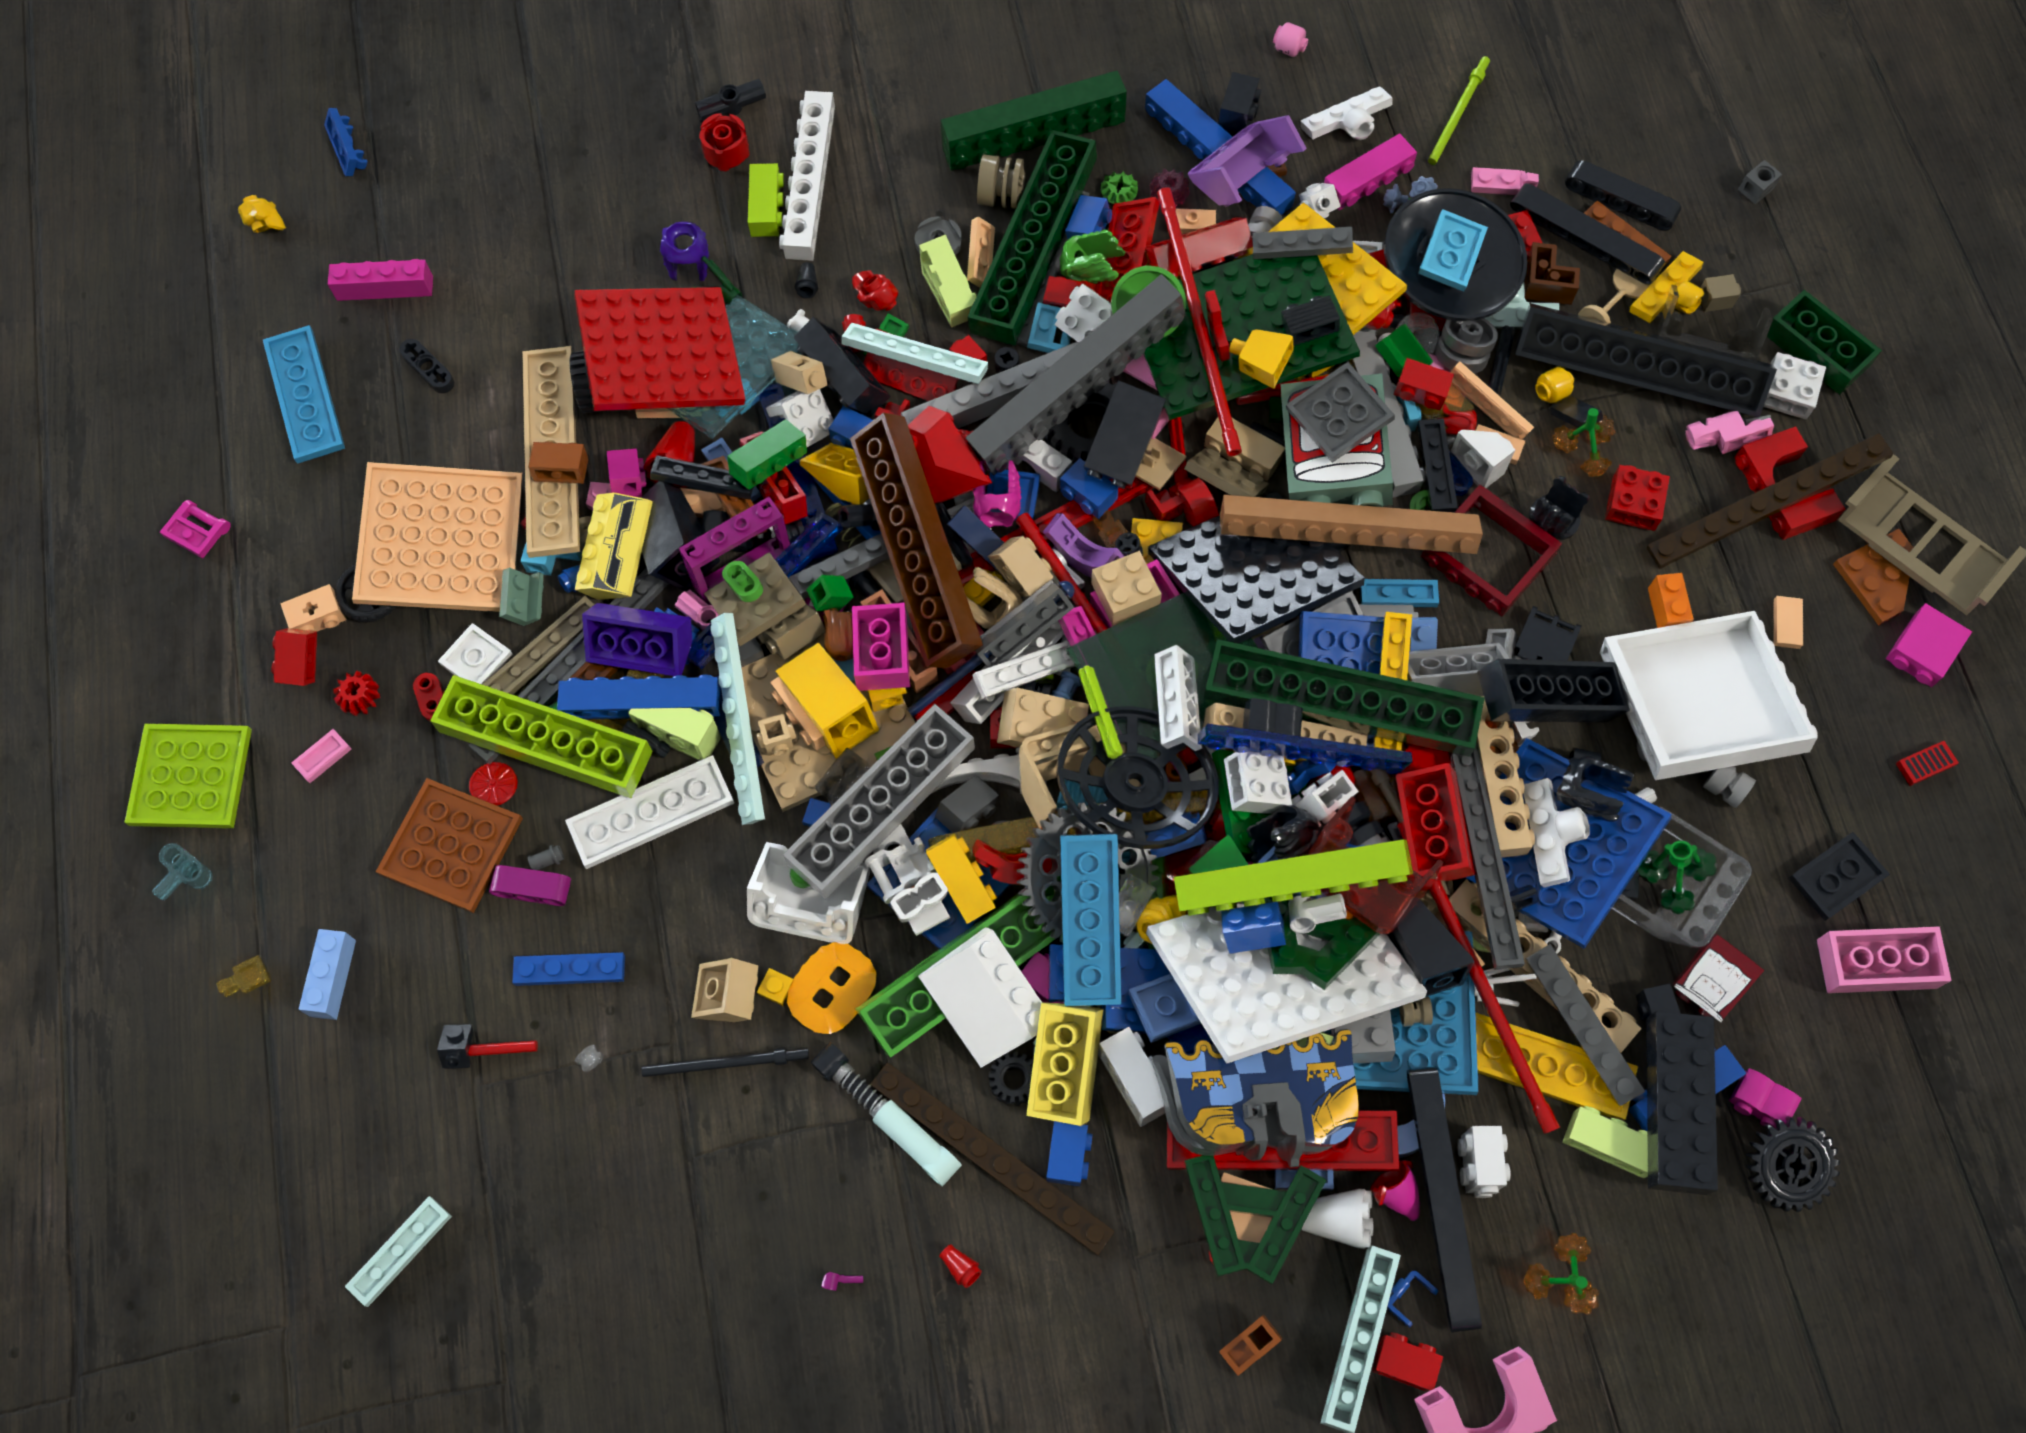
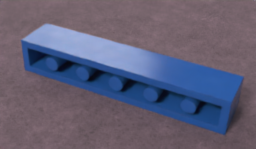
[557,675,721,719]

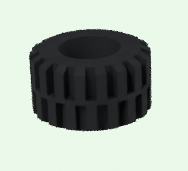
[569,350,604,414]

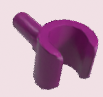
[821,1272,863,1291]

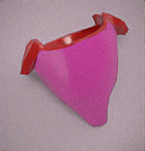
[1370,1160,1420,1221]

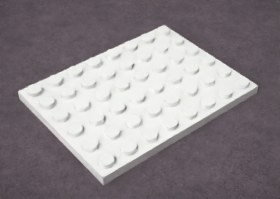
[1146,899,1427,1064]

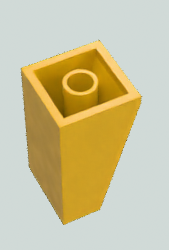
[775,642,879,759]

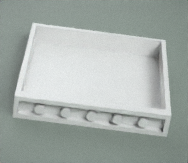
[1600,611,1818,780]

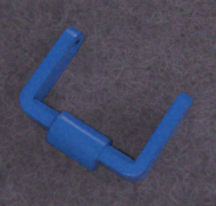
[1387,1271,1439,1328]

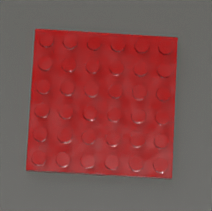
[574,287,745,411]

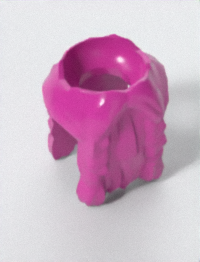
[973,460,1021,528]

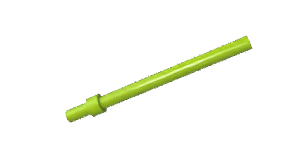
[1428,56,1490,165]

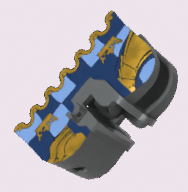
[1151,1029,1358,1167]

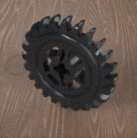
[1745,1116,1840,1212]

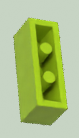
[748,163,784,237]

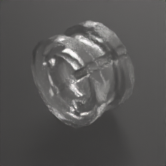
[575,1045,604,1072]

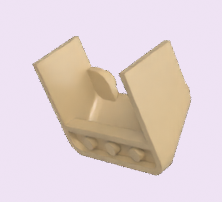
[1019,723,1142,829]

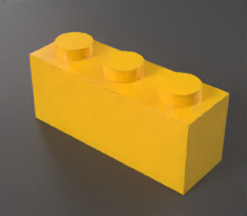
[926,833,997,924]

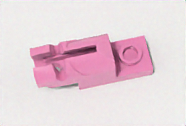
[1686,411,1774,454]

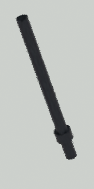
[641,1047,809,1077]

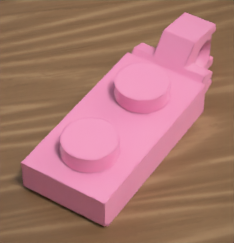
[1471,167,1539,195]

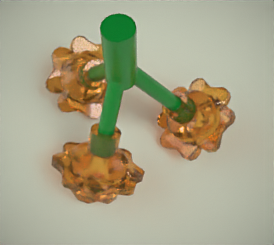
[1553,408,1616,477]
[1523,1233,1599,1315]

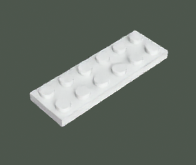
[565,755,734,869]

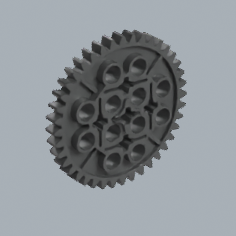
[1017,802,1159,943]

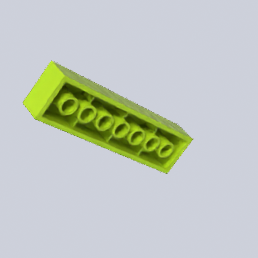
[430,675,653,798]
[1174,839,1413,916]

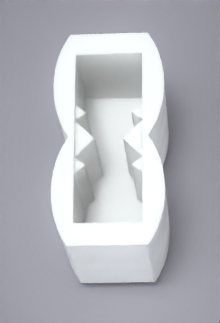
[890,873,948,922]

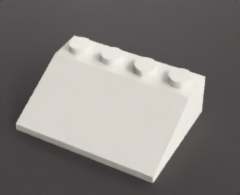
[918,927,1042,1067]

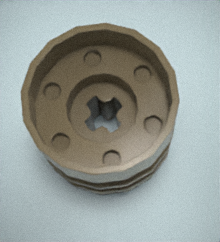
[977,154,1025,209]

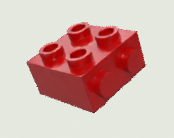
[1605,465,1670,531]

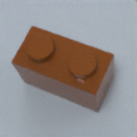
[528,441,588,484]

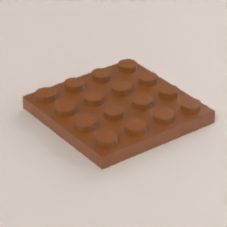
[376,778,523,913]

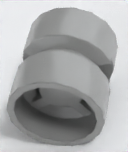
[1248,206,1283,241]
[1703,766,1756,808]

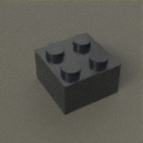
[1218,72,1262,137]

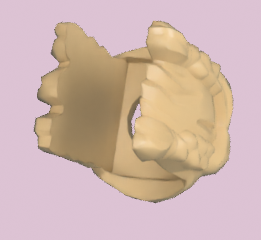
[967,567,1023,630]

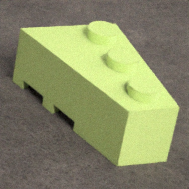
[919,235,977,328]

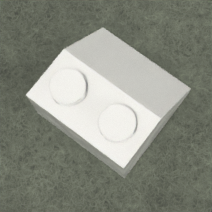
[1449,430,1515,488]

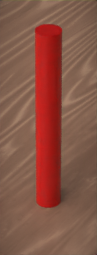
[468,1040,538,1056]

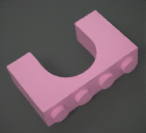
[1414,1346,1557,1433]

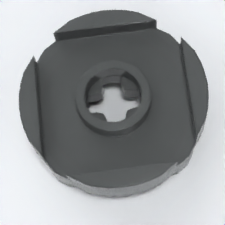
[915,216,962,255]

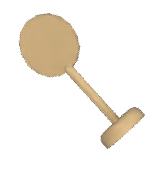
[1578,269,1655,323]

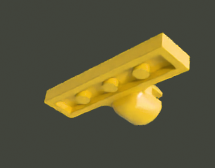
[1629,251,1704,323]

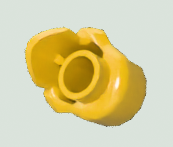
[238,195,286,233]
[1136,895,1186,944]

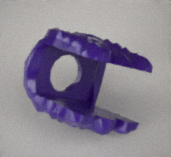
[660,221,709,282]

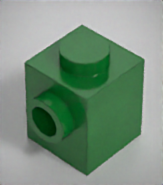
[806,575,854,612]

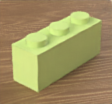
[1562,1106,1648,1178]

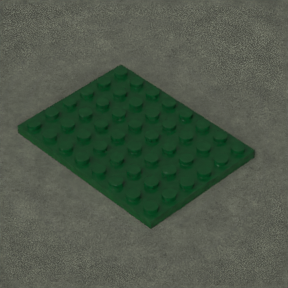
[1143,254,1360,420]

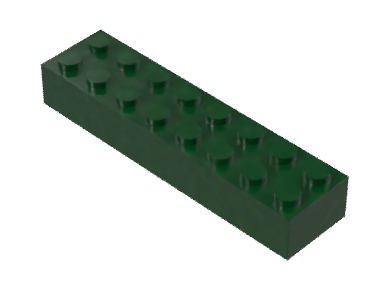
[940,70,1127,171]

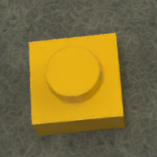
[757,968,794,1006]

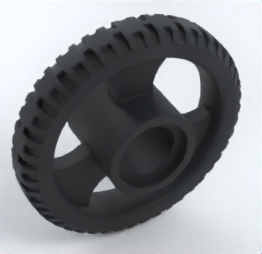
[335,564,397,623]

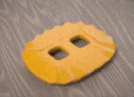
[787,942,876,1034]

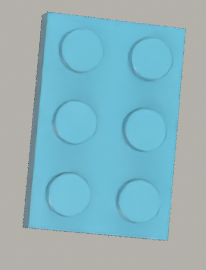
[1418,209,1488,292]

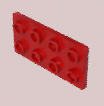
[863,329,959,401]

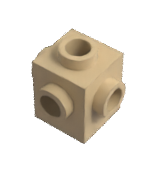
[756,714,796,756]

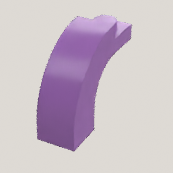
[1043,513,1125,578]

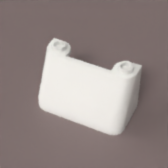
[747,842,870,944]

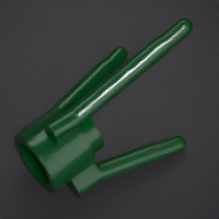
[692,256,742,307]

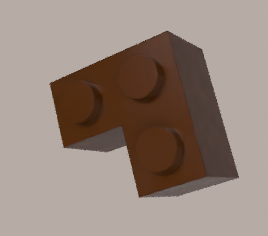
[1524,242,1580,305]

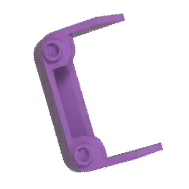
[1188,115,1307,207]

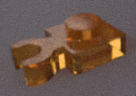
[1093,510,1128,548]

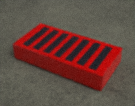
[1896,741,1959,786]

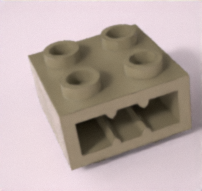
[755,604,825,660]

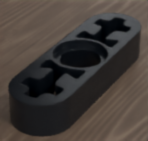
[399,339,454,394]

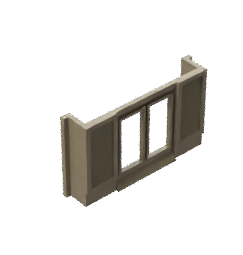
[1838,454,2026,615]

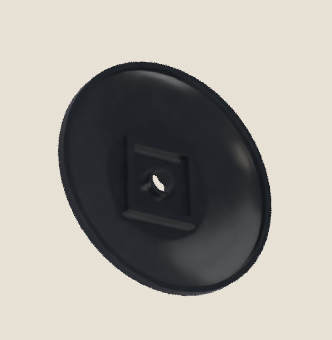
[1384,188,1527,321]

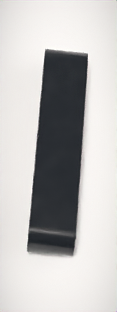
[1565,160,1681,231]

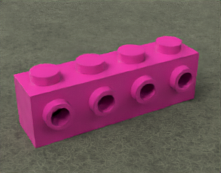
[1324,133,1417,210]
[328,259,433,301]

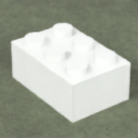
[1098,1027,1165,1127]

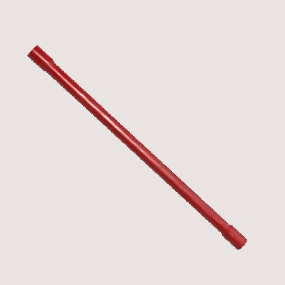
[1157,188,1242,457]
[1016,513,1198,766]
[1397,821,1560,1134]

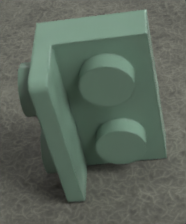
[499,567,544,626]

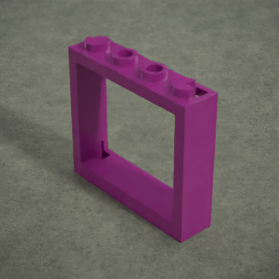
[679,497,793,605]

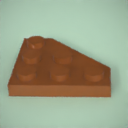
[1833,529,1914,626]

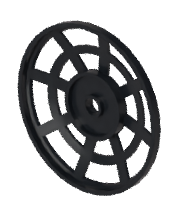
[1056,706,1219,849]

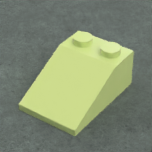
[628,708,721,761]

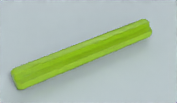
[1078,665,1123,759]

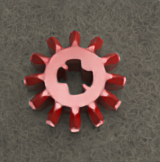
[333,671,380,716]

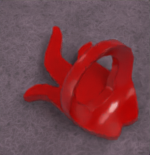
[1437,404,1477,435]

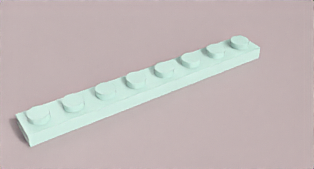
[711,613,765,825]

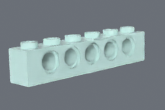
[1320,1246,1401,1433]

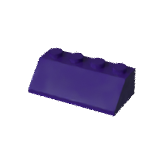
[582,603,692,676]

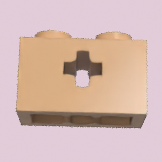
[280,584,347,632]

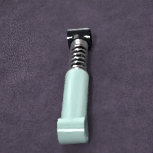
[810,1042,962,1187]

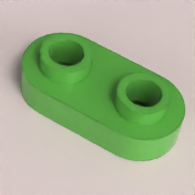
[722,561,763,602]

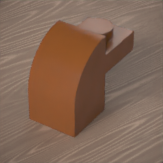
[1219,1314,1283,1376]

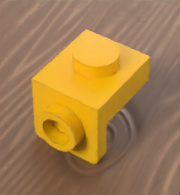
[963,569,1005,607]

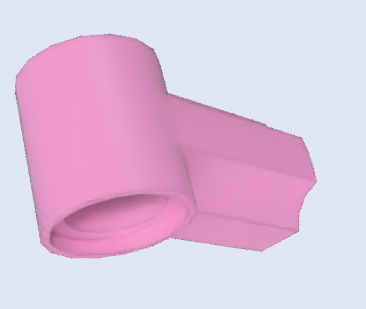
[675,590,719,637]

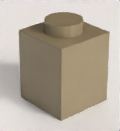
[1700,274,1741,312]

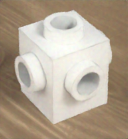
[1299,183,1341,218]

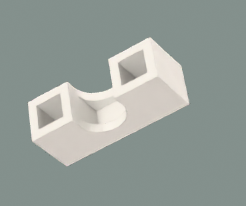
[1012,440,1072,492]

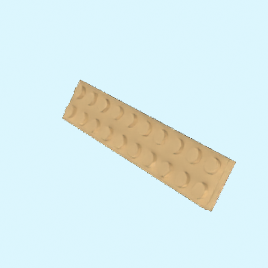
[523,346,580,558]

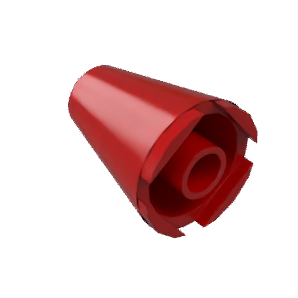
[644,421,695,488]

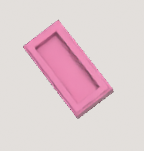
[291,729,352,783]

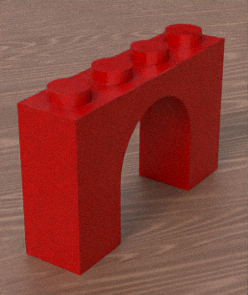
[1734,427,1845,540]

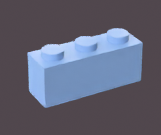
[299,929,356,1020]

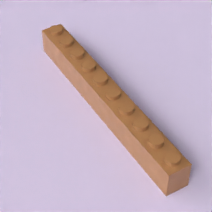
[1220,495,1483,554]

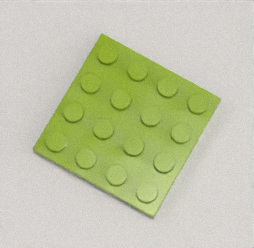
[125,724,252,828]

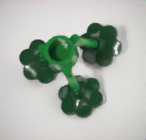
[1637,841,1717,914]

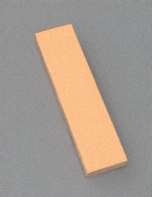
[1451,362,1534,439]

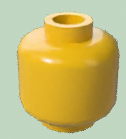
[1535,367,1574,403]

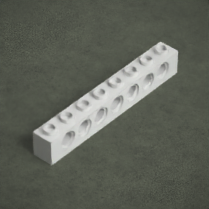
[779,91,835,261]

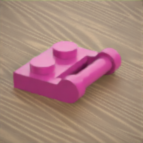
[160,500,231,558]

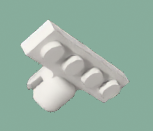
[1300,87,1392,140]
[1524,778,1590,888]

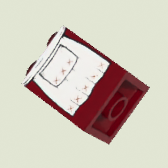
[1673,931,1764,1022]

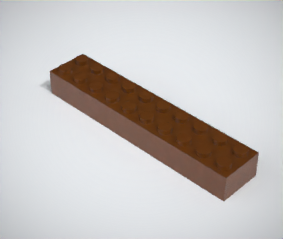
[850,413,983,668]

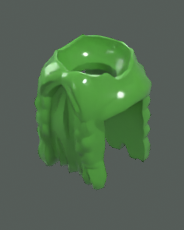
[1059,230,1126,284]

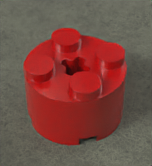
[699,113,750,171]

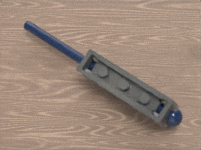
[907,580,1075,717]

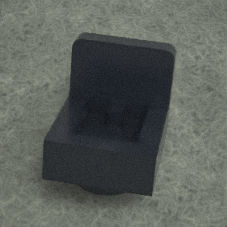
[437,1024,474,1069]

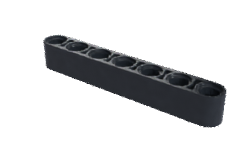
[1510,183,1665,285]

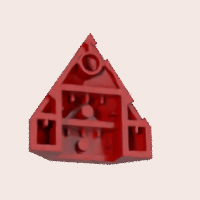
[908,406,992,504]

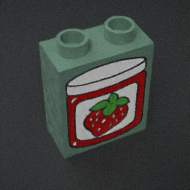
[1281,373,1393,507]

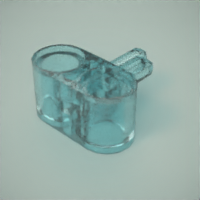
[152,843,213,901]

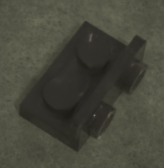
[815,748,871,806]

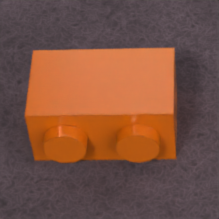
[1648,573,1694,628]

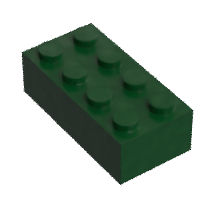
[1763,290,1882,395]

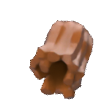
[823,608,854,661]

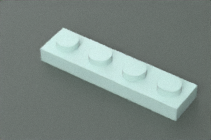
[345,1196,452,1307]

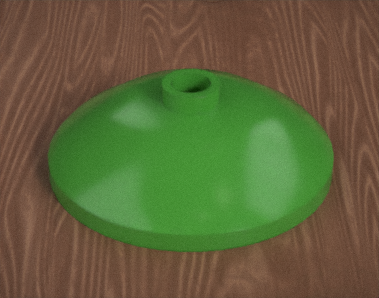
[1111,266,1186,338]

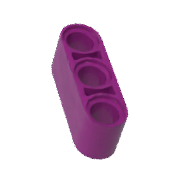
[489,865,572,906]

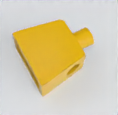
[1229,329,1294,388]

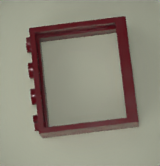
[1421,484,1562,617]

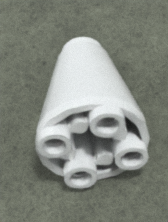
[1302,1189,1373,1249]

